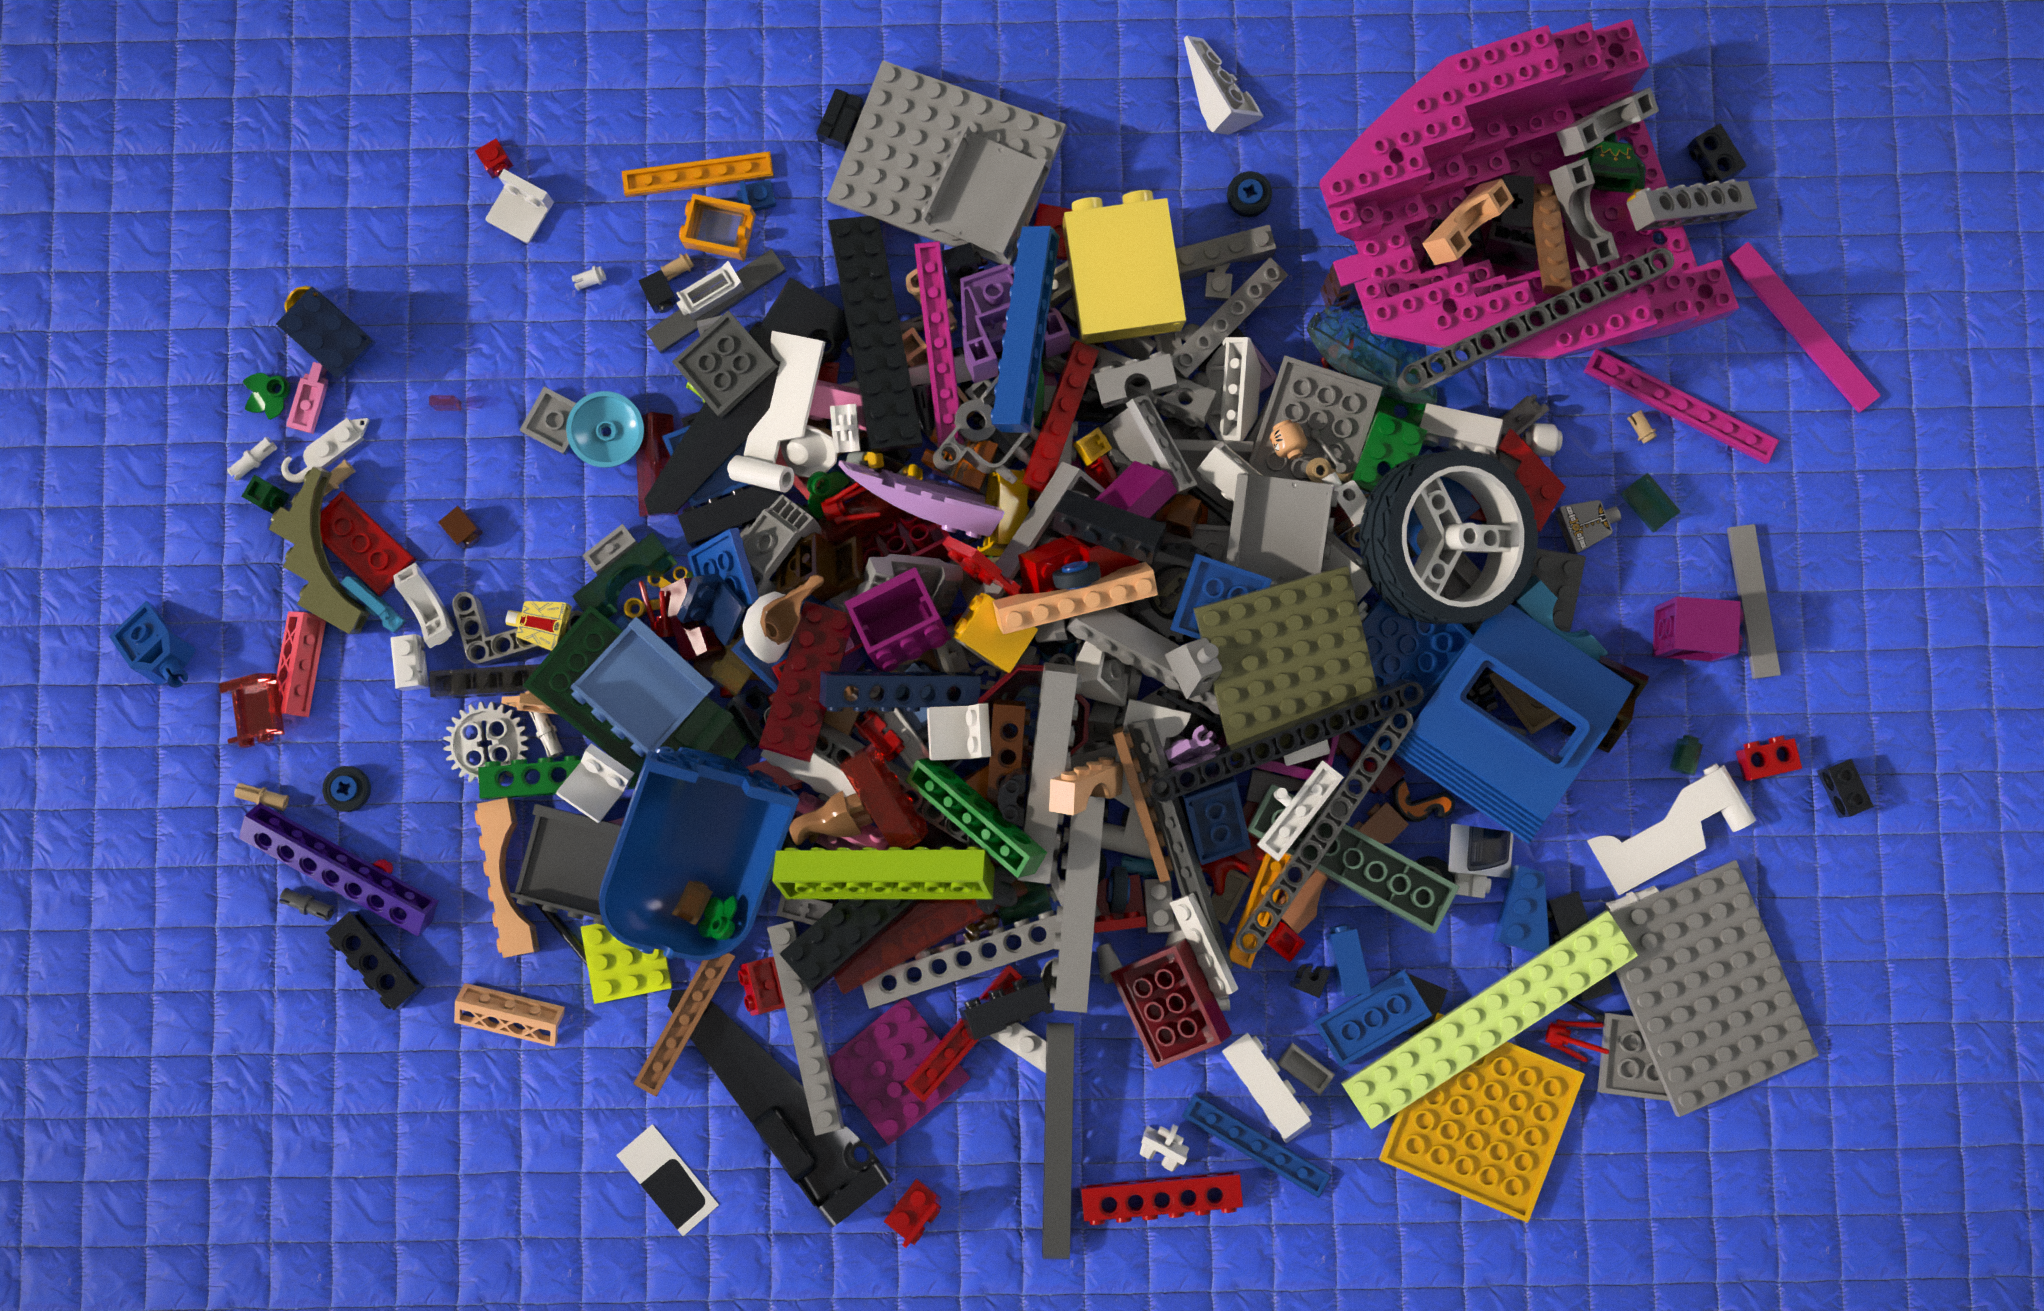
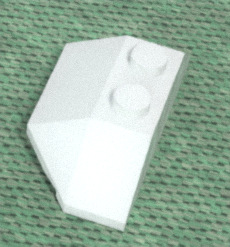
[1206,337,1261,441]

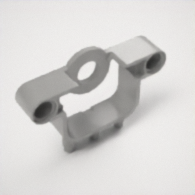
[933,375,1040,484]

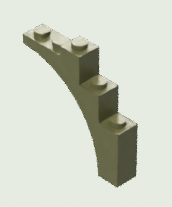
[269,467,370,634]

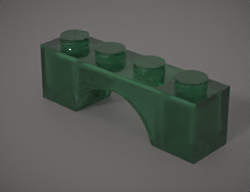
[572,532,678,619]

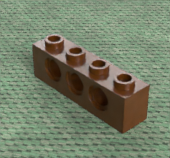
[987,699,1031,809]

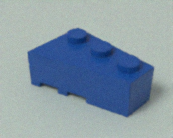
[1492,865,1549,954]

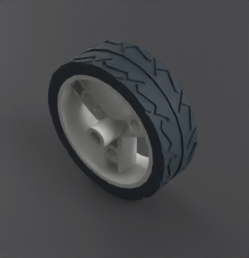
[1359,449,1538,624]

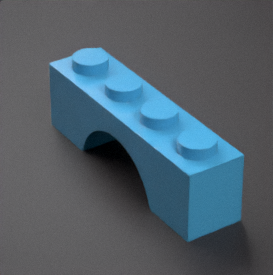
[1513,575,1608,661]

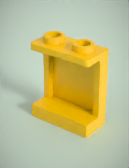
[953,593,1039,673]

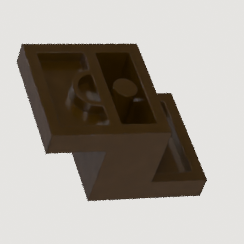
[776,532,864,603]
[1561,655,1649,753]

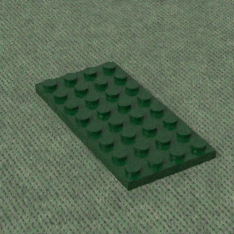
[522,605,747,778]

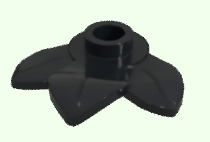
[976,865,1017,915]

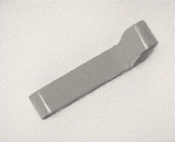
[452,592,583,666]

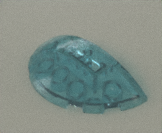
[1307,305,1437,405]

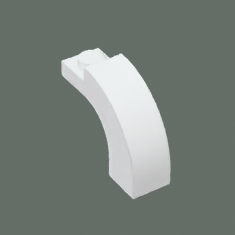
[393,563,455,648]

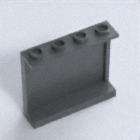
[510,804,622,925]

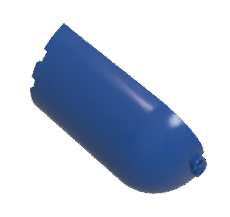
[599,746,800,961]

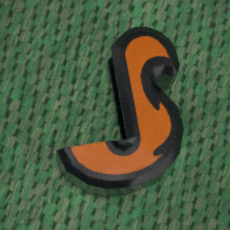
[1389,777,1455,823]

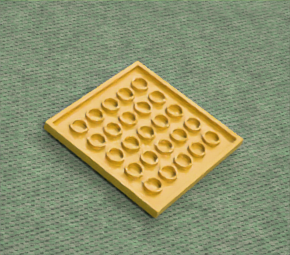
[1379,1012,1585,1223]

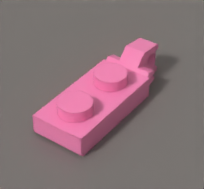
[286,362,328,434]

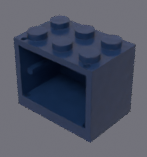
[276,287,376,379]
[1178,762,1251,865]

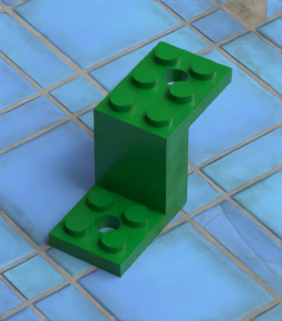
[1352,379,1434,493]

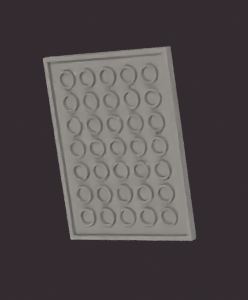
[827,60,1067,266]
[1609,860,1819,1117]

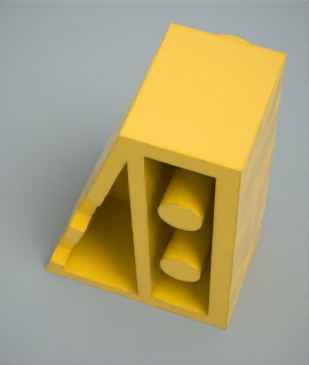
[978,469,1030,557]

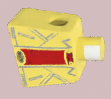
[506,601,572,651]

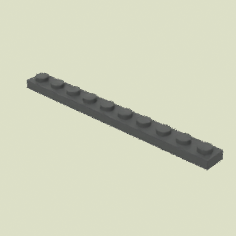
[1127,718,1233,969]

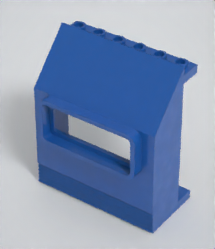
[1394,604,1634,844]

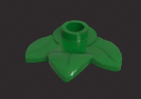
[243,373,291,420]
[807,471,849,519]
[698,896,737,940]

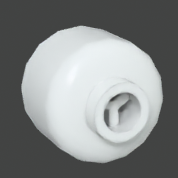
[1522,423,1563,457]

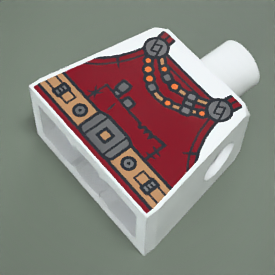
[1322,472,1367,537]

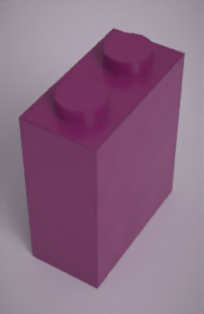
[1095,461,1177,519]

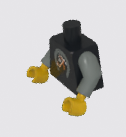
[844,437,923,493]

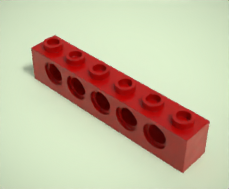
[1081,1171,1243,1225]

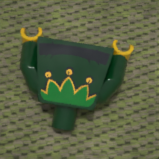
[1578,133,1646,202]

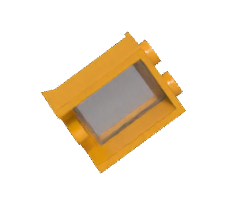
[679,194,756,262]

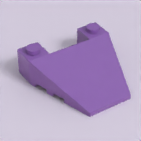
[960,263,1070,384]

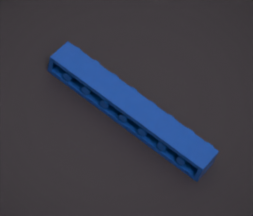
[991,226,1060,433]

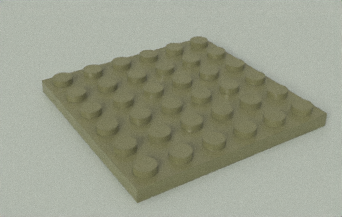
[1193,566,1385,762]

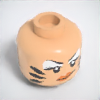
[1270,420,1308,460]

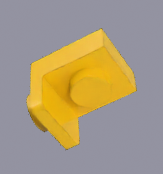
[1073,427,1112,466]

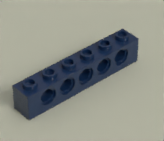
[819,671,981,712]

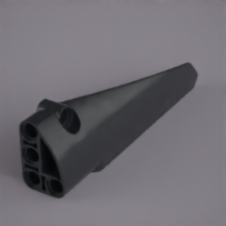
[644,278,848,515]
[667,990,893,1228]

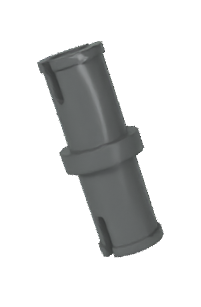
[279,888,335,921]

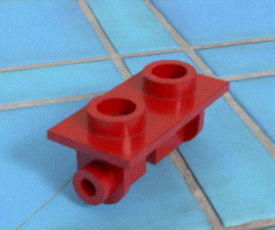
[854,709,906,762]

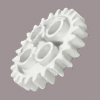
[443,702,530,783]

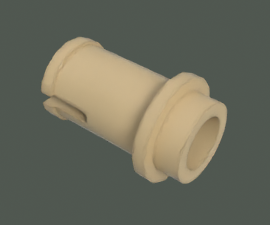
[660,253,694,282]
[1627,410,1657,444]

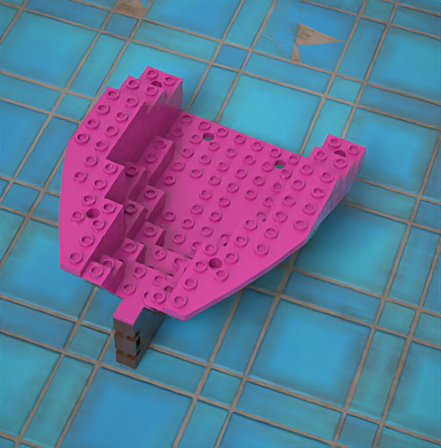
[1319,19,1739,359]

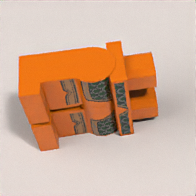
[921,427,998,493]

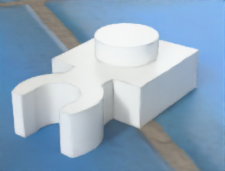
[1205,263,1232,301]

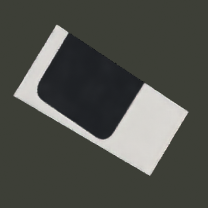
[616,1124,719,1236]

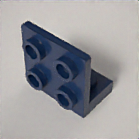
[677,573,746,646]

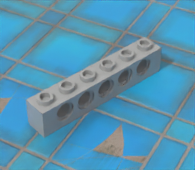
[1627,179,1757,232]
[1171,257,1288,380]

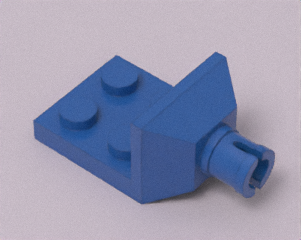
[109,601,196,688]

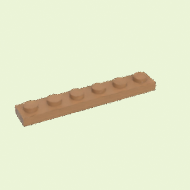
[1533,183,1572,295]
[1113,726,1174,883]
[633,953,735,1097]

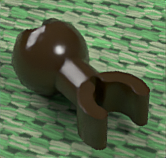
[963,911,1000,943]

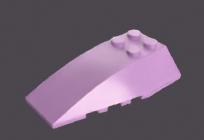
[838,460,1004,539]

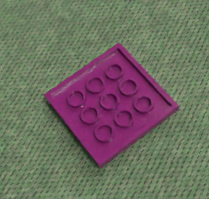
[829,997,971,1146]

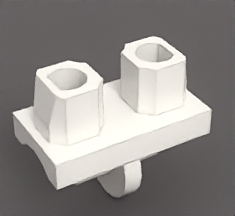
[830,404,861,453]
[1140,1124,1189,1172]

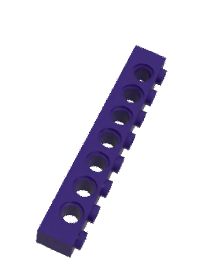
[239,803,439,937]

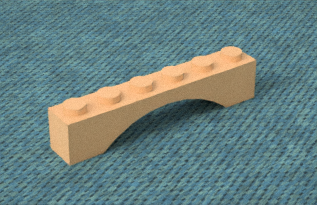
[993,562,1158,634]
[475,798,540,958]

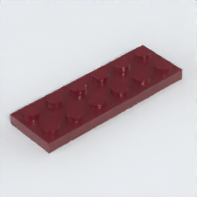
[759,601,854,763]

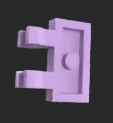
[1165,725,1222,765]

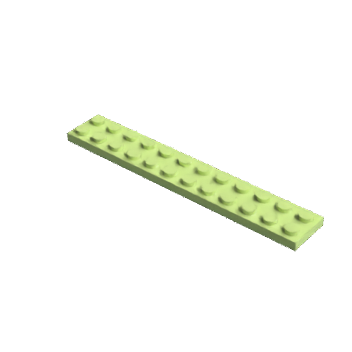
[1341,910,1638,1129]

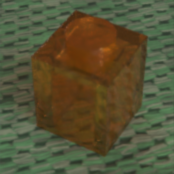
[672,880,713,925]

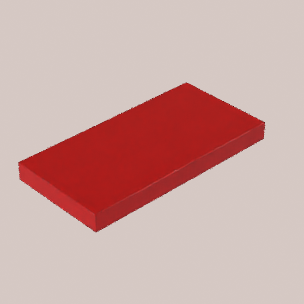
[320,491,417,596]

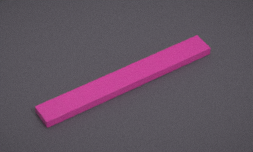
[914,241,964,447]
[1726,242,1881,413]
[1583,349,1780,464]

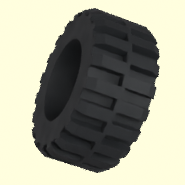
[1128,542,1213,643]

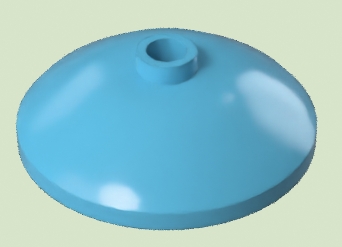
[566,391,644,468]

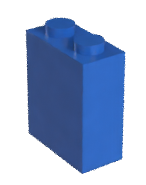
[1324,924,1371,997]

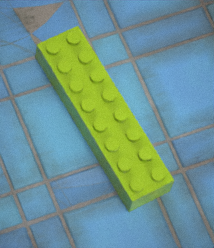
[772,847,995,899]

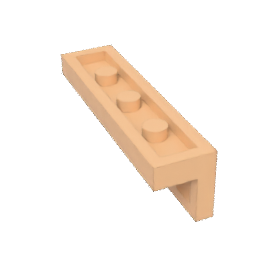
[454,983,565,1047]

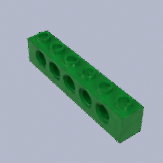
[478,756,638,800]
[905,757,1048,878]

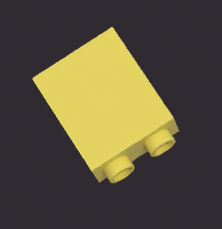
[1062,190,1186,345]

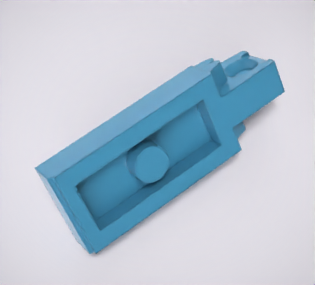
[341,576,406,633]

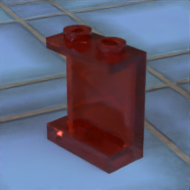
[219,673,285,748]

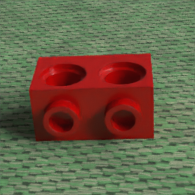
[1736,735,1802,781]

